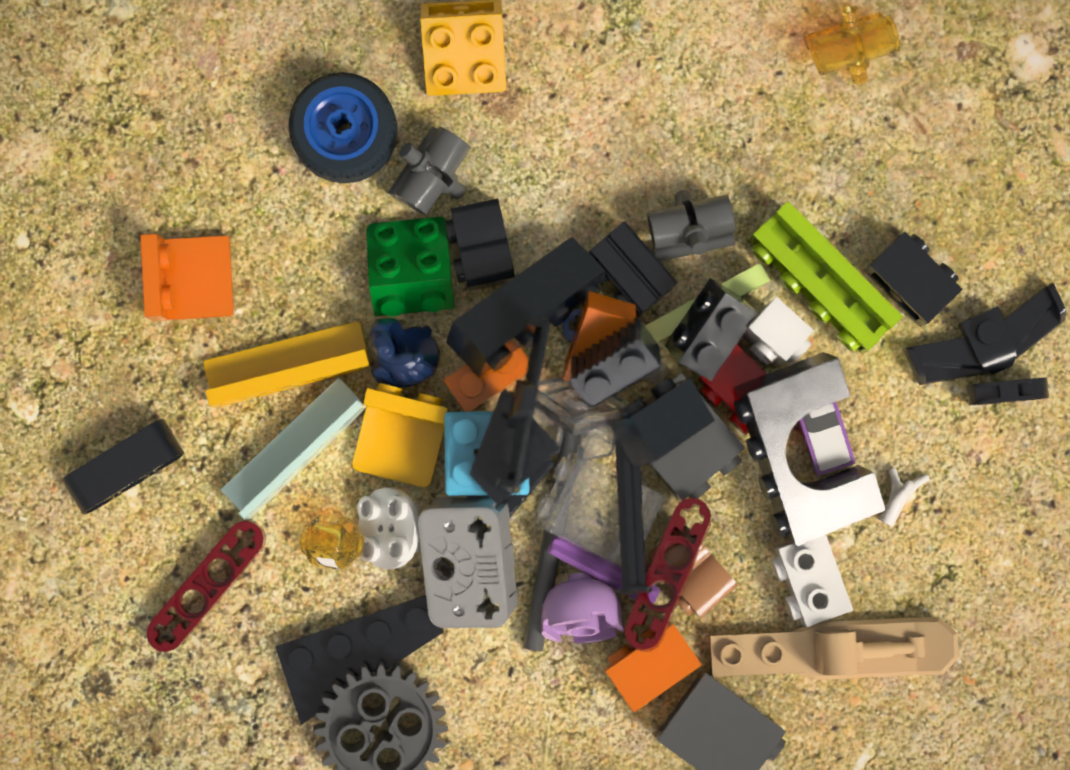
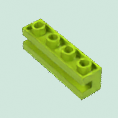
[749,201,903,354]

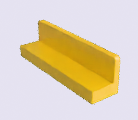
[203,321,371,408]

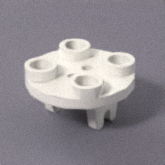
[357,487,420,570]

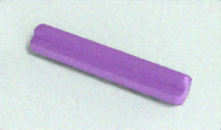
[547,534,660,603]

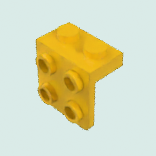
[352,383,450,487]

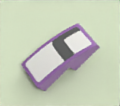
[797,402,856,477]

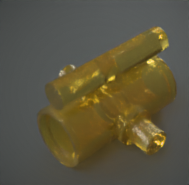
[804,6,900,84]

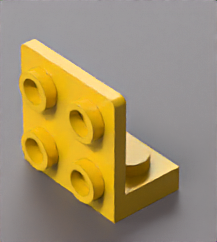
[420,0,506,96]

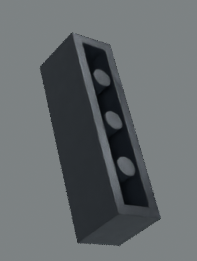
[446,237,605,377]

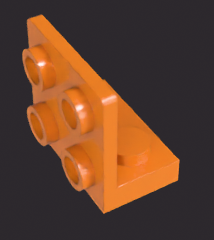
[140,234,234,321]

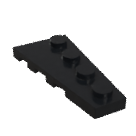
[275,595,444,725]

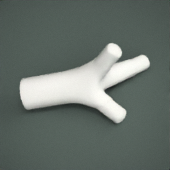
[879,468,929,527]

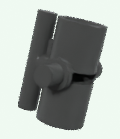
[388,126,471,216]
[647,190,735,261]

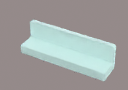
[221,377,367,519]

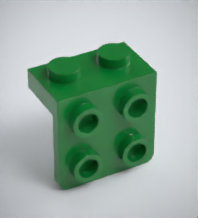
[366,217,455,317]

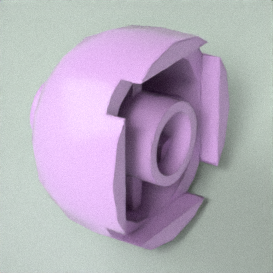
[541,573,624,643]

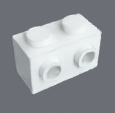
[742,297,814,367]
[771,535,853,627]

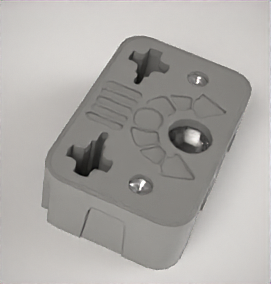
[418,496,518,628]

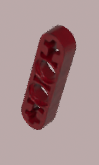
[625,498,712,652]
[146,521,266,652]

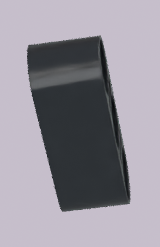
[62,419,185,515]

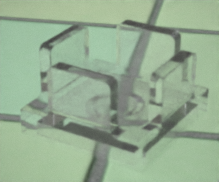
[533,376,629,461]

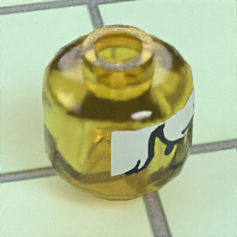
[300,514,364,570]

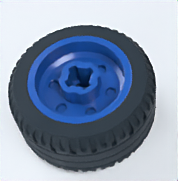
[288,72,398,183]

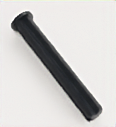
[615,435,652,595]

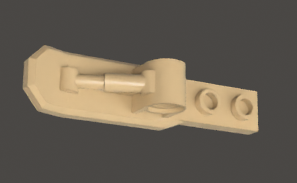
[709,616,959,680]

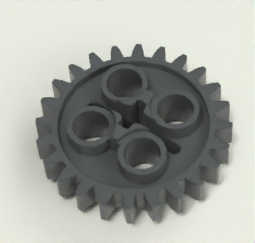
[313,660,448,770]

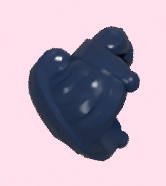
[369,318,440,388]

